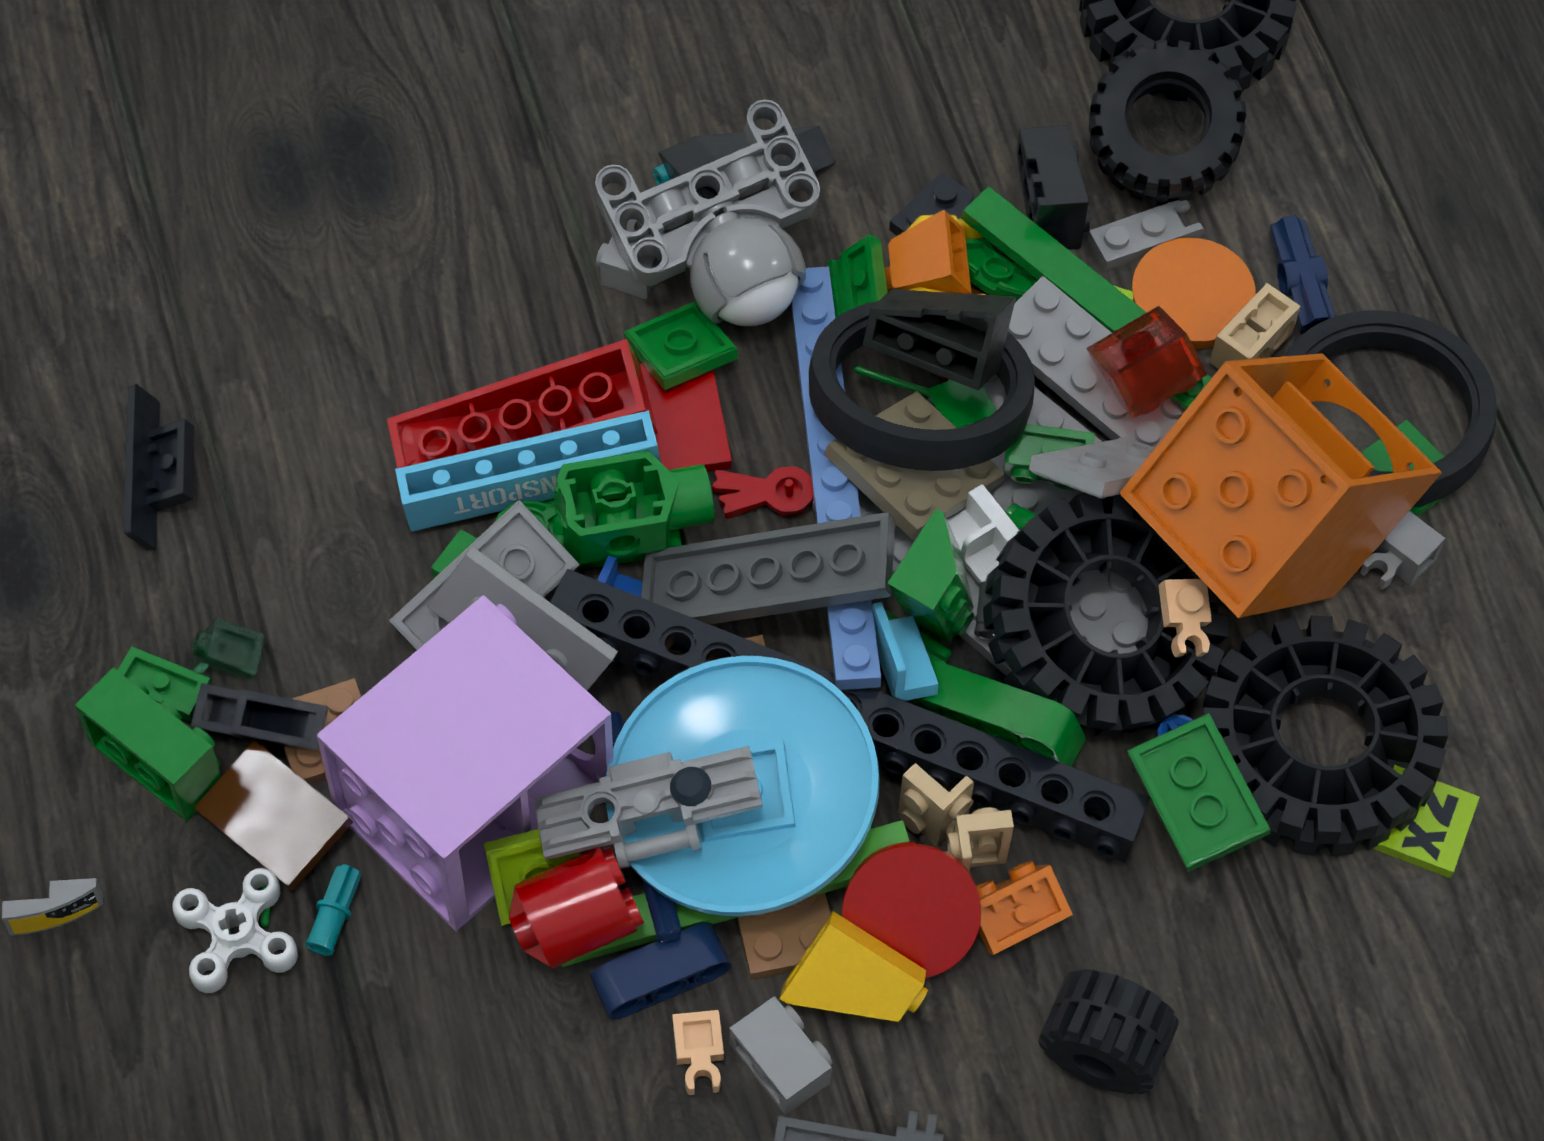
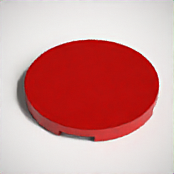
[842,842,981,978]

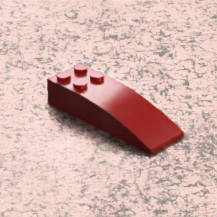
[387,339,658,468]

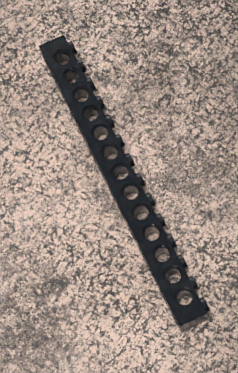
[550,569,1150,862]

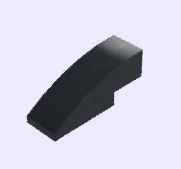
[191,683,329,751]

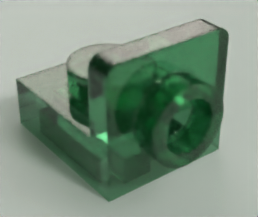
[191,617,266,679]

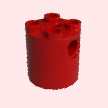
[509,847,644,969]

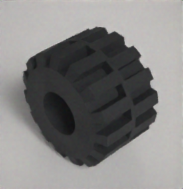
[1038,969,1179,1095]

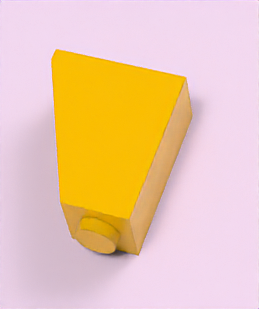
[779,911,928,1022]

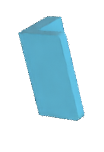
[872,602,939,701]

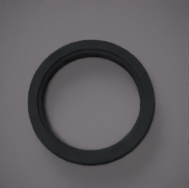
[808,301,1035,471]
[1284,310,1497,507]

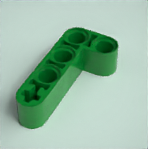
[906,659,1086,767]

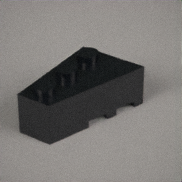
[1016,125,1090,250]

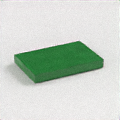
[1127,713,1270,872]

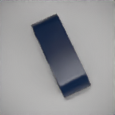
[590,923,732,1020]

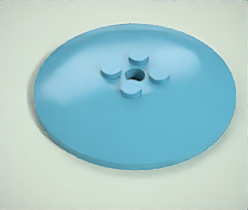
[606,656,880,916]

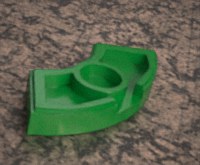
[966,238,1038,303]

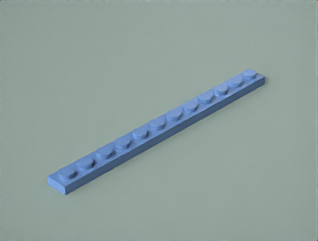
[790,267,881,690]

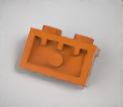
[977,861,1073,955]

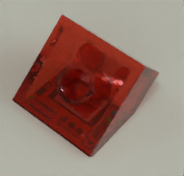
[1086,306,1207,419]

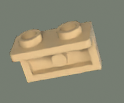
[898,763,974,847]
[944,808,1014,871]

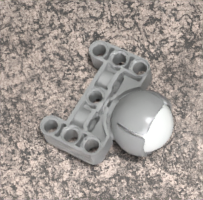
[595,99,820,326]

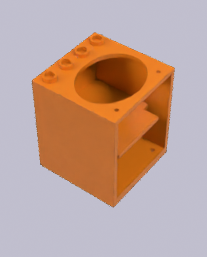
[1119,353,1442,618]

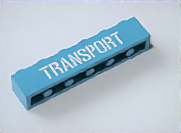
[395,410,661,532]

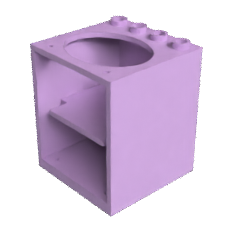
[317,595,614,932]

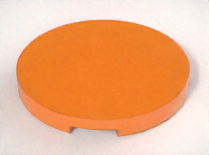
[1131,238,1256,349]

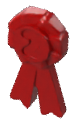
[712,466,814,519]

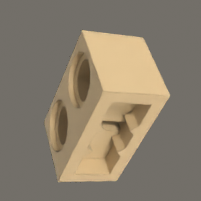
[1210,283,1301,369]

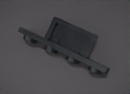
[122,384,194,550]

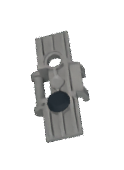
[533,746,763,869]

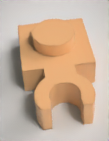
[1159,579,1212,657]
[672,1010,724,1095]

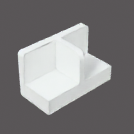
[947,484,1019,585]

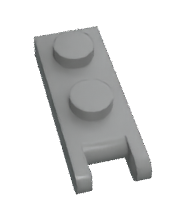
[1087,199,1205,271]

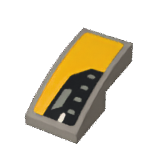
[2,878,104,936]

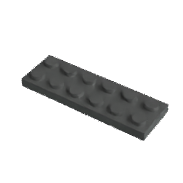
[641,512,895,624]

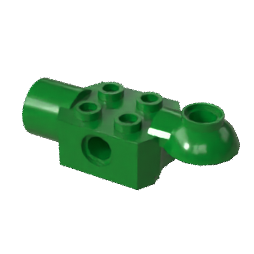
[495,450,714,565]

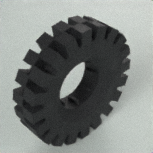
[1079,0,1297,102]
[983,492,1229,736]
[1201,615,1448,856]

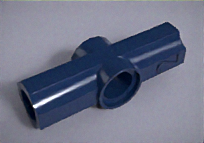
[1269,215,1335,334]

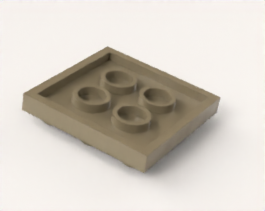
[824,391,1005,540]

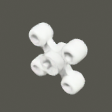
[172,868,298,993]

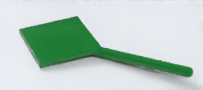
[854,365,997,428]

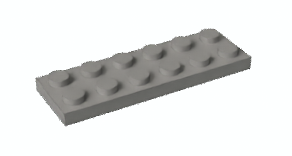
[1008,276,1186,448]

